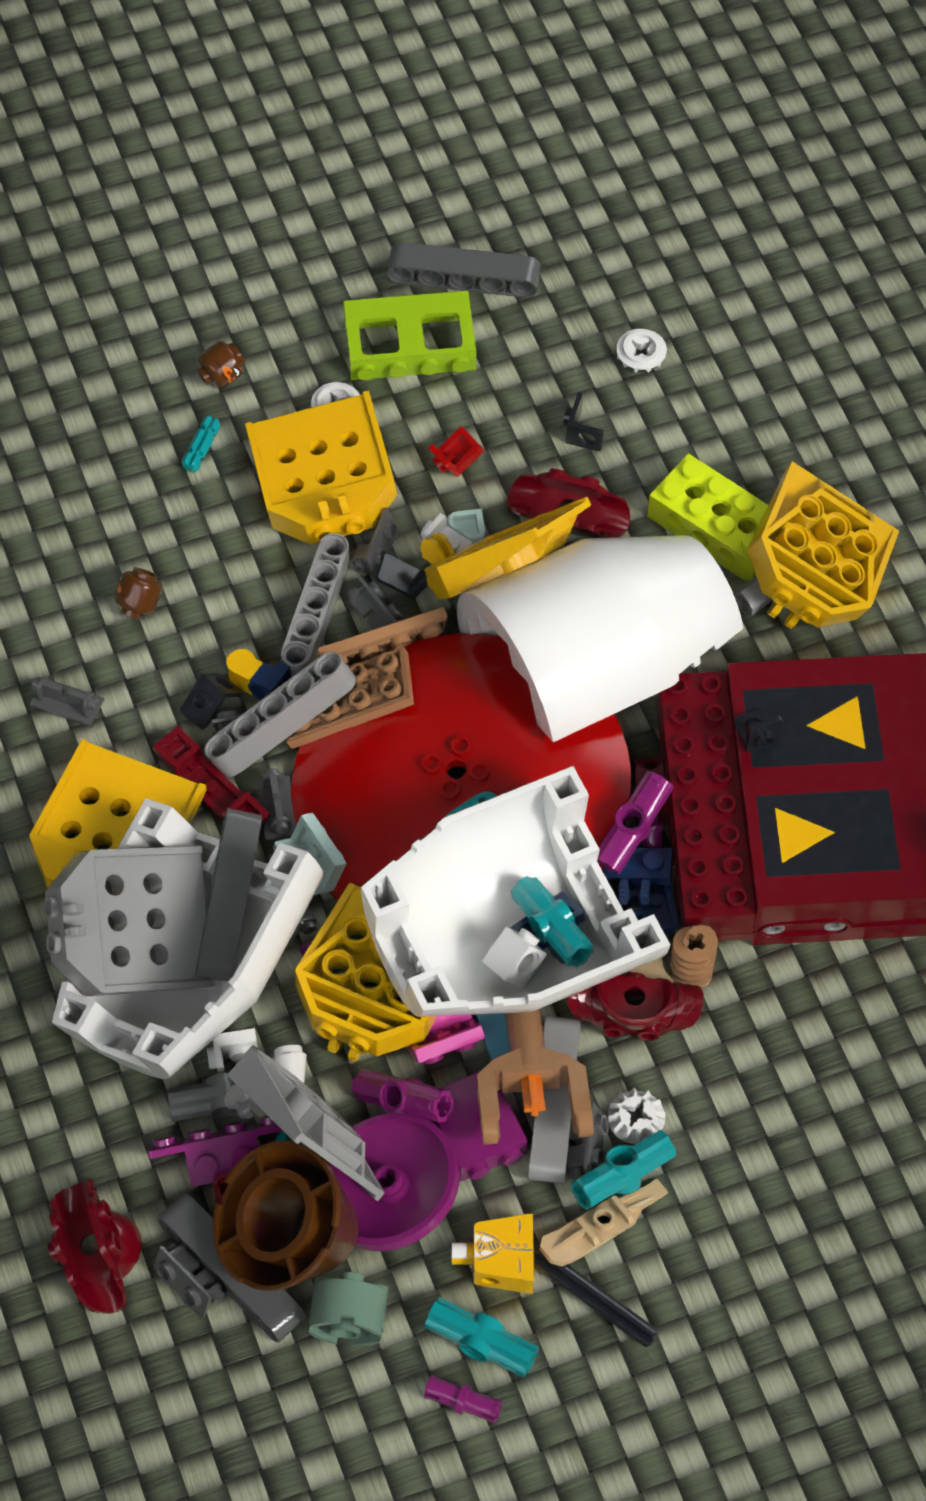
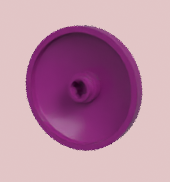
[325,1113,460,1251]

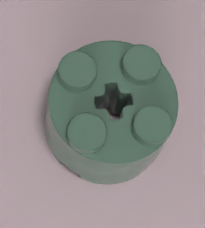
[309,1272,388,1346]

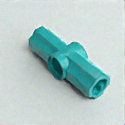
[511,875,594,968]
[570,1130,676,1210]
[425,1297,539,1378]

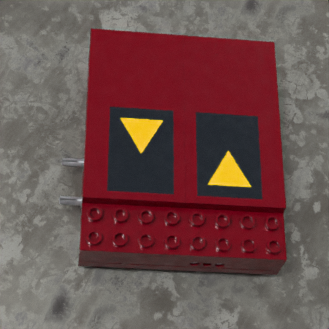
[655,653,926,946]

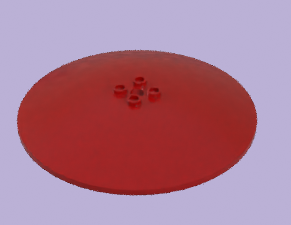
[291,634,631,902]

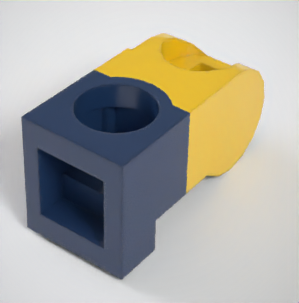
[226,649,292,700]

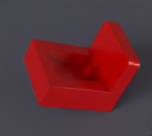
[428,426,485,477]

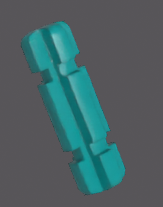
[182,416,220,473]

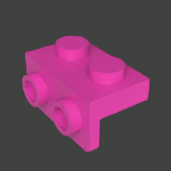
[407,1015,485,1064]

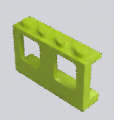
[343,291,476,380]

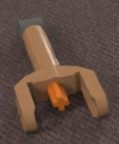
[477,1009,594,1145]

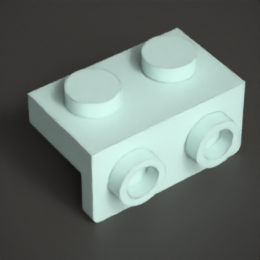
[273,813,347,895]

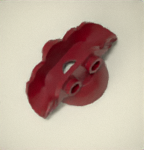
[507,468,631,538]
[567,972,704,1041]
[47,1178,142,1314]

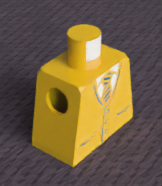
[452,1214,534,1294]

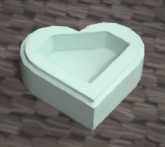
[446,509,485,543]

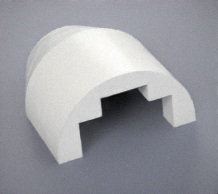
[457,535,743,742]
[361,766,670,1017]
[52,798,324,1079]

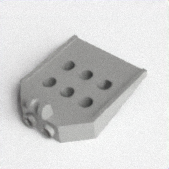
[43,846,214,997]
[224,1045,385,1201]

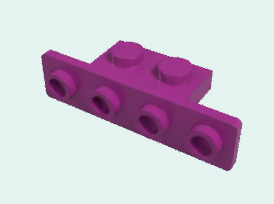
[147,1116,283,1187]

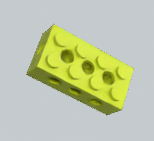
[647,453,768,582]

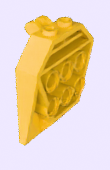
[245,390,398,545]
[747,461,899,629]
[420,496,591,600]
[29,739,207,889]
[295,883,437,1062]

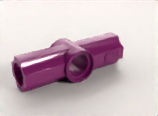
[597,771,674,875]
[351,1069,455,1122]

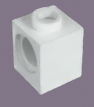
[482,926,547,989]

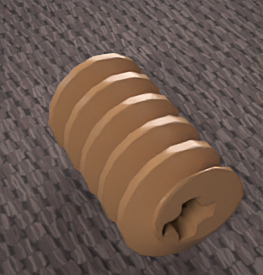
[669,924,718,988]

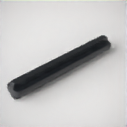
[533,1250,659,1347]

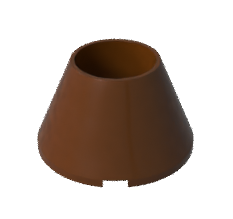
[213,1141,358,1291]

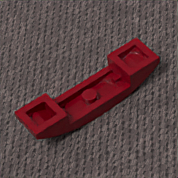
[153,726,270,824]

